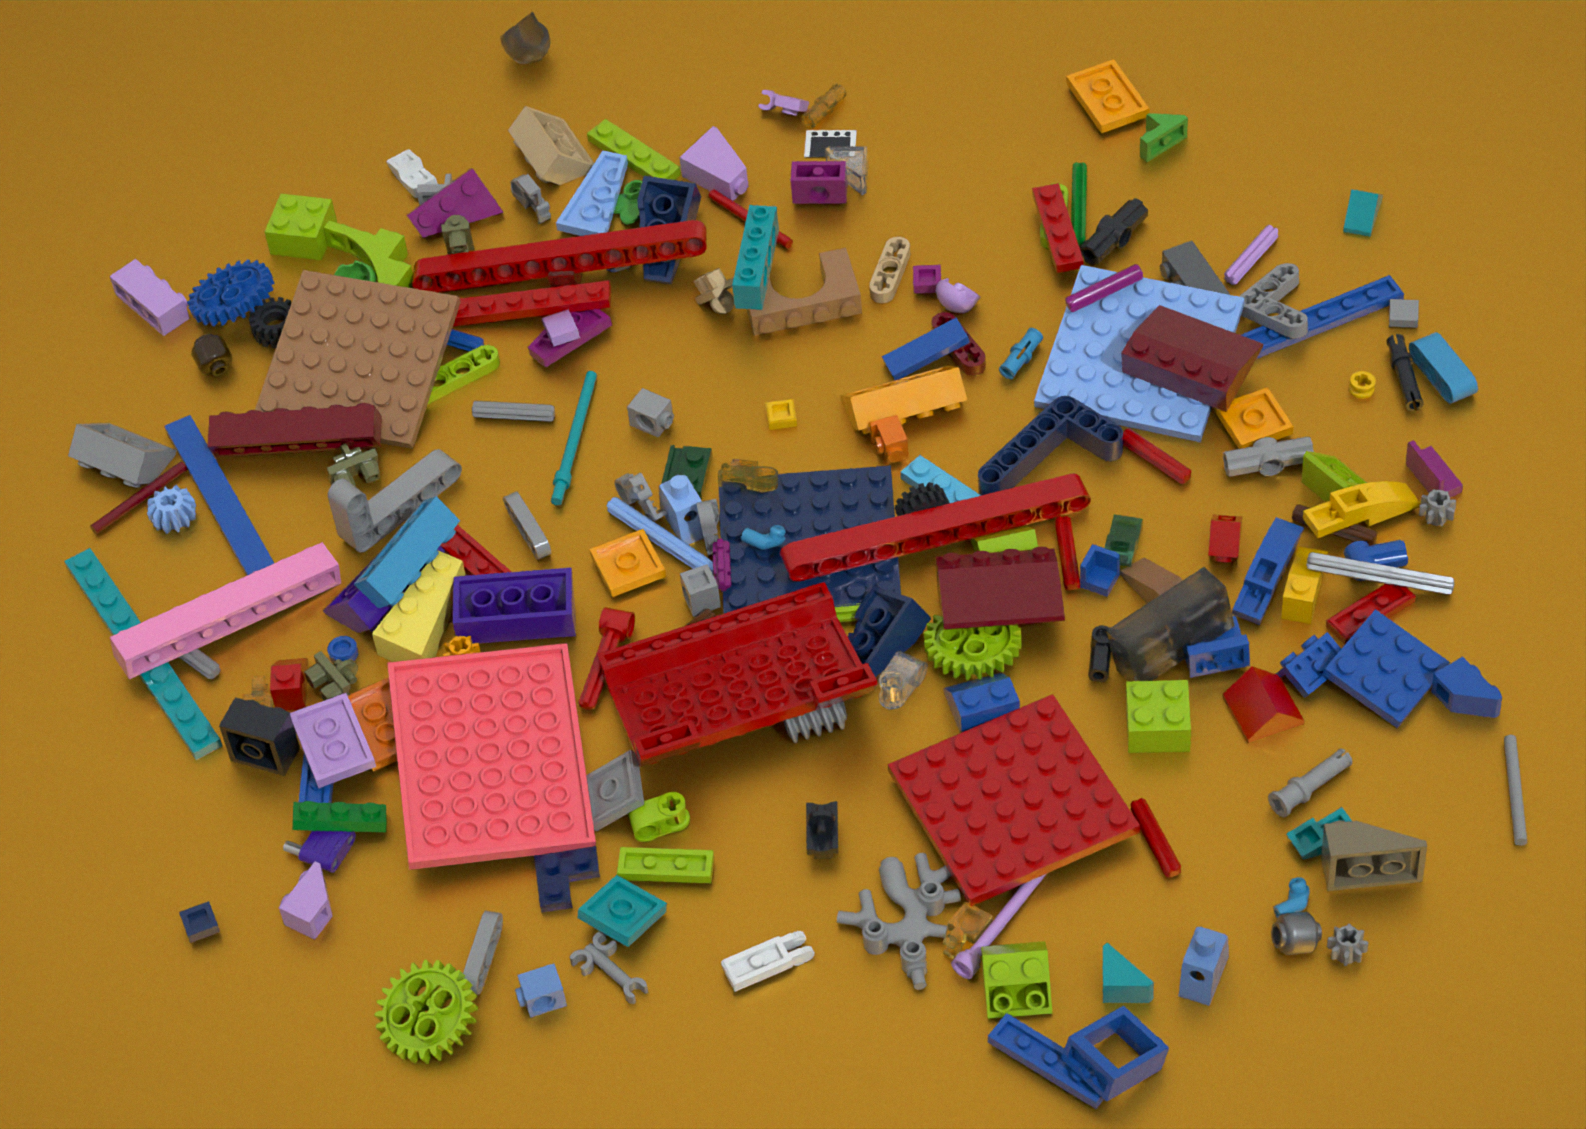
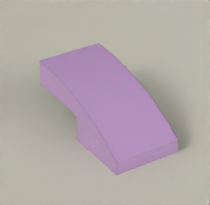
[541,310,580,347]

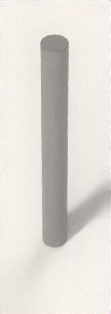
[1504,735,1527,846]

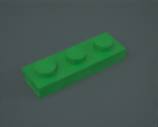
[292,801,386,832]

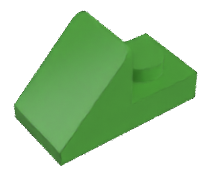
[1140,113,1188,162]

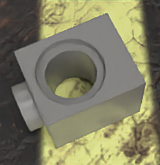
[627,388,674,437]
[680,564,721,617]

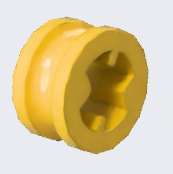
[1349,371,1376,399]

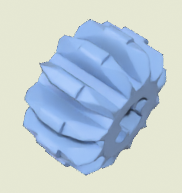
[147,485,196,534]

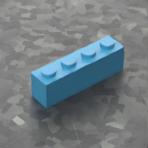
[354,496,460,608]

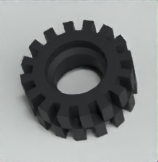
[249,297,291,348]
[895,482,950,516]

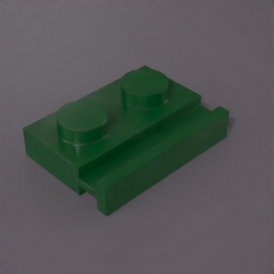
[661,445,712,499]

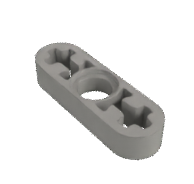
[503,491,551,560]
[463,911,503,995]

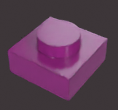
[913,265,941,294]

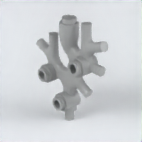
[837,853,961,990]

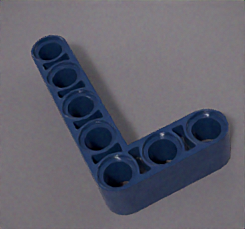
[978,396,1123,496]

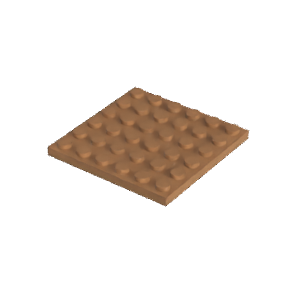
[255,270,461,449]

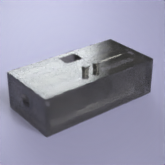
[1106,567,1235,681]

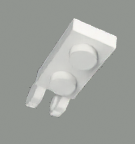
[721,930,815,992]

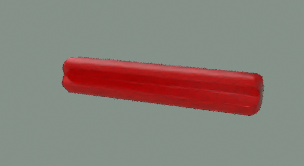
[1123,428,1192,484]
[1055,516,1080,591]
[1130,798,1181,878]

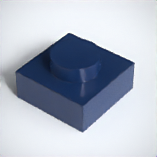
[179,901,220,943]

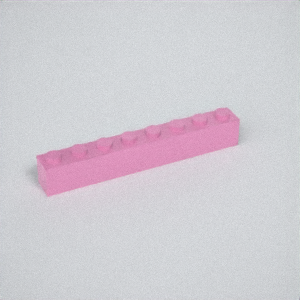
[110,542,341,679]

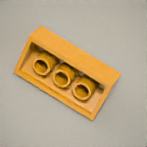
[840,366,967,434]

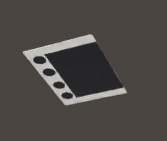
[804,130,857,157]

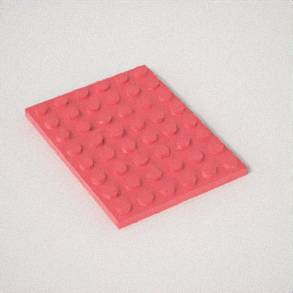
[387,643,596,870]

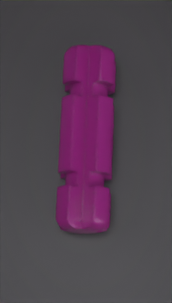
[712,538,731,592]

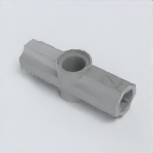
[1223,437,1314,477]

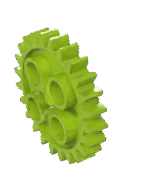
[924,615,1022,680]
[374,960,478,1064]

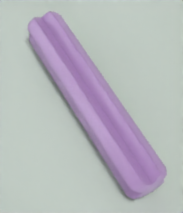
[1224,225,1279,285]

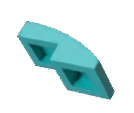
[1286,807,1352,860]

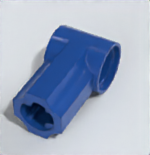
[1343,540,1408,581]

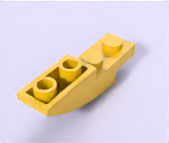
[1303,481,1421,538]

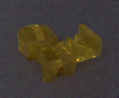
[718,459,778,492]

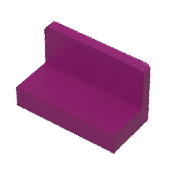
[1405,440,1463,497]

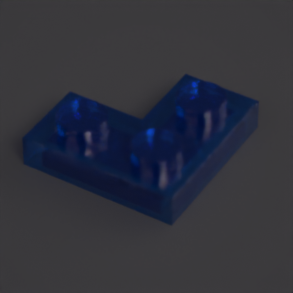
[534,846,600,913]

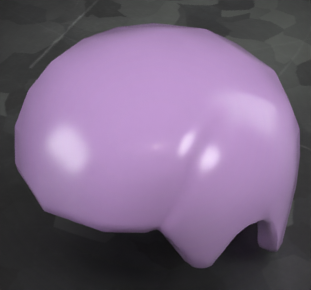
[936,278,981,314]

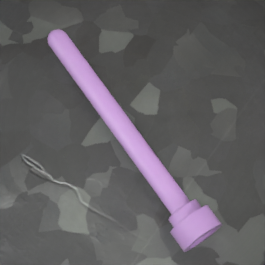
[951,874,1046,979]

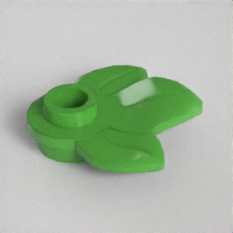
[614,180,642,225]

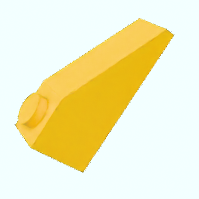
[1281,547,1328,624]

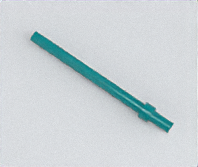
[551,371,597,505]

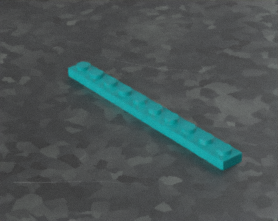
[64,548,223,760]

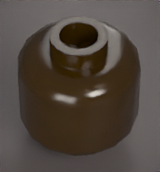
[191,334,232,376]

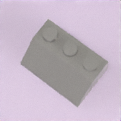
[68,423,177,487]

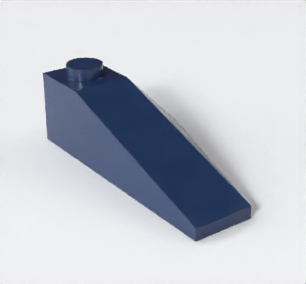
[637,176,701,285]
[847,585,931,700]

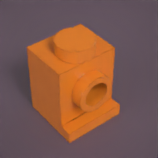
[869,415,909,464]

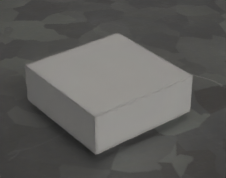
[1389,299,1419,328]

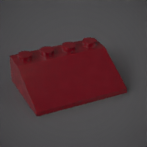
[1121,305,1263,412]
[936,546,1065,629]

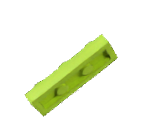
[617,847,714,883]

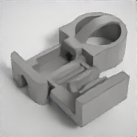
[511,174,551,224]
[614,473,668,521]
[696,499,720,556]

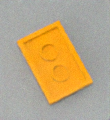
[1066,59,1150,133]

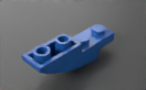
[1232,517,1304,625]

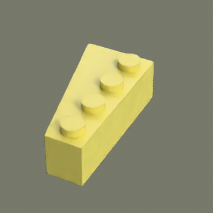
[372,551,466,662]

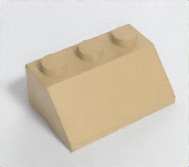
[508,106,594,185]

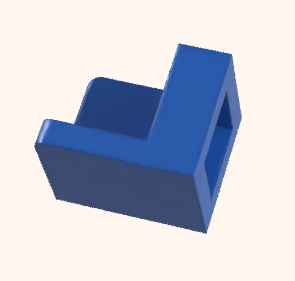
[1080,544,1120,597]

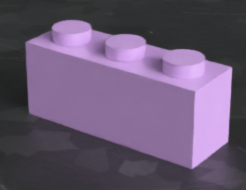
[110,259,190,336]

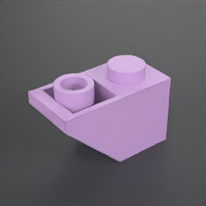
[279,861,333,940]

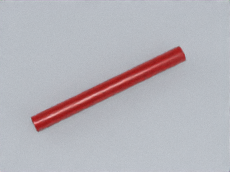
[708,189,793,249]

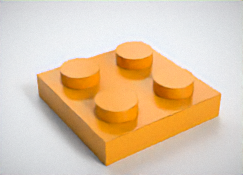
[1215,387,1294,449]
[589,529,666,597]

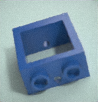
[1061,1006,1169,1102]

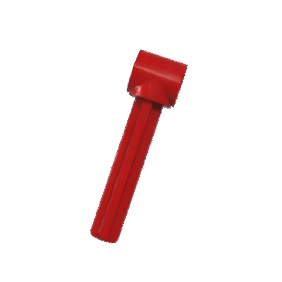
[578,607,635,711]

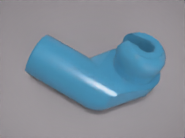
[741,525,786,550]
[1273,877,1310,919]

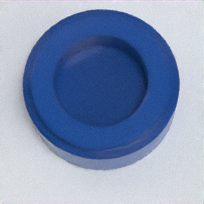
[327,636,358,663]

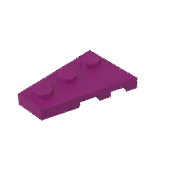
[406,168,503,237]
[528,309,612,367]

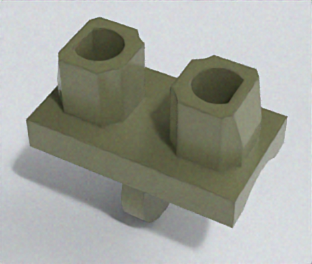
[441,215,474,254]
[327,443,380,487]
[304,651,358,701]

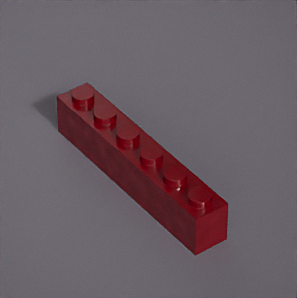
[207,403,382,458]

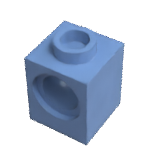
[515,963,567,1018]

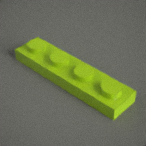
[587,119,681,180]

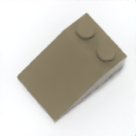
[1321,821,1427,891]

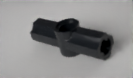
[1080,198,1148,266]

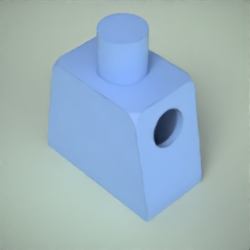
[659,475,704,545]

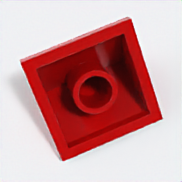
[1223,666,1305,743]

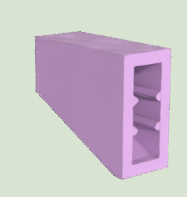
[679,126,748,201]

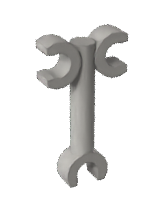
[569,931,648,1005]

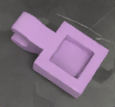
[759,90,809,115]

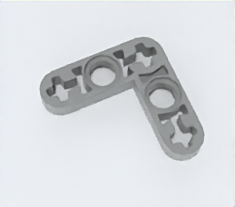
[1239,263,1308,338]

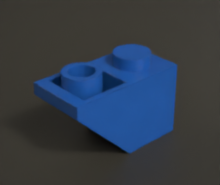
[1431,656,1502,718]

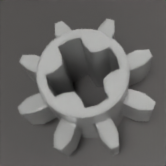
[1419,489,1456,526]
[1327,924,1368,966]

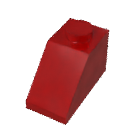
[1208,514,1243,562]
[270,658,308,711]

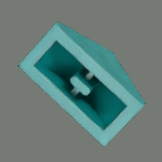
[1343,189,1383,237]
[1103,943,1154,1003]

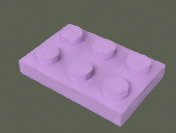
[290,693,376,788]

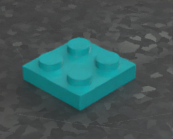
[578,875,667,947]

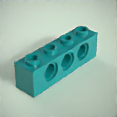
[732,205,779,310]

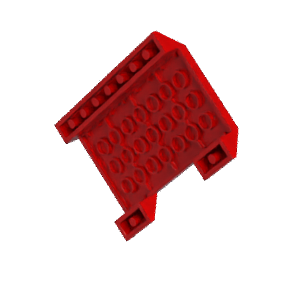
[597,582,878,767]

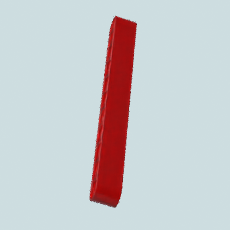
[412,220,707,293]
[780,473,1091,581]

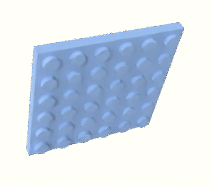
[1034,265,1245,442]

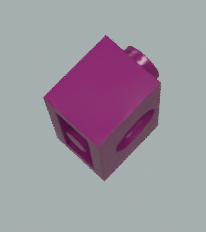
[790,161,848,204]

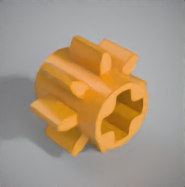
[443,636,481,657]

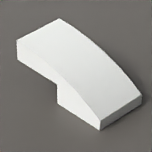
[386,149,438,198]

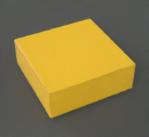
[765,399,797,430]

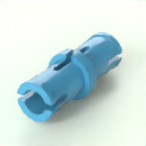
[999,328,1043,379]

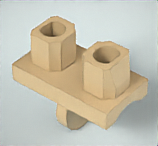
[693,268,735,314]

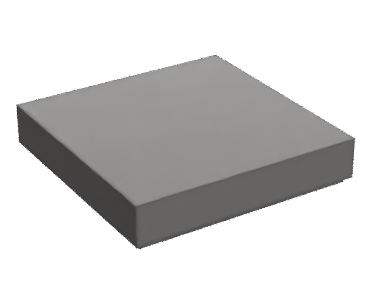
[586,750,644,831]

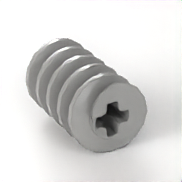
[783,702,847,743]

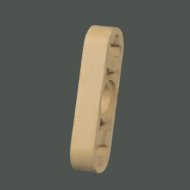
[869,237,910,303]

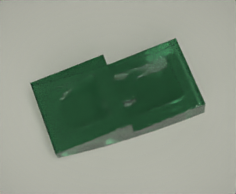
[1105,514,1143,567]

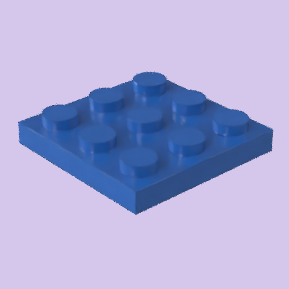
[1322,609,1450,728]

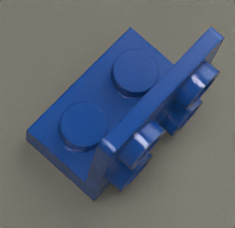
[1177,616,1250,678]

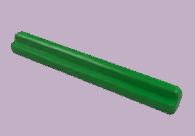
[1071,162,1087,246]

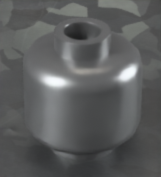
[1271,912,1322,955]

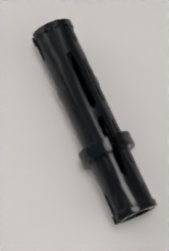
[1386,334,1424,411]

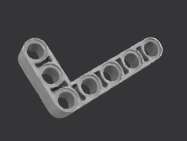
[328,449,462,552]

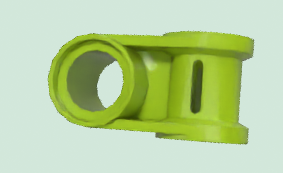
[628,792,690,842]

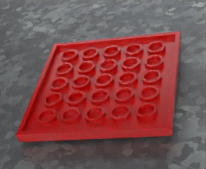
[888,694,1140,907]

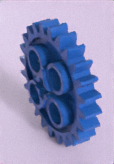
[187,259,275,326]

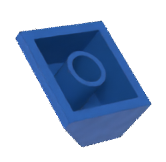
[943,673,1020,733]

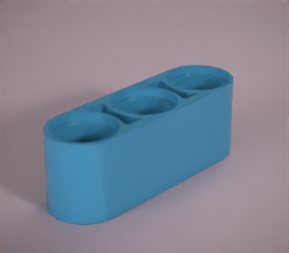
[1409,332,1478,404]

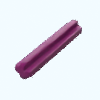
[1065,264,1143,312]

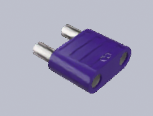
[283,831,356,873]

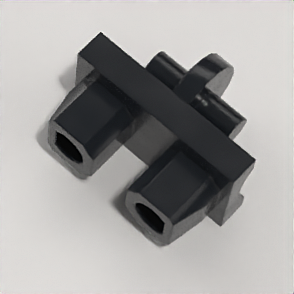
[806,801,839,859]

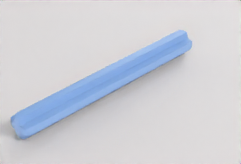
[606,497,714,576]

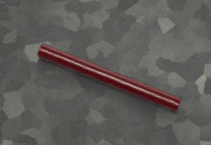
[90,461,188,535]

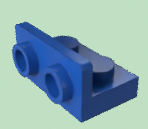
[1276,632,1341,698]

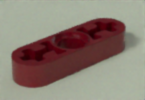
[932,312,986,376]

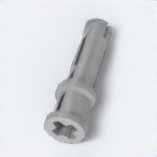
[1268,748,1353,817]

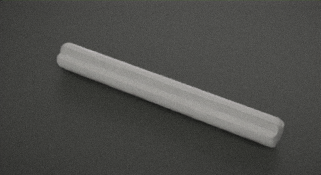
[1306,552,1454,595]

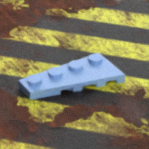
[556,150,628,236]

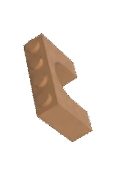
[746,248,862,336]

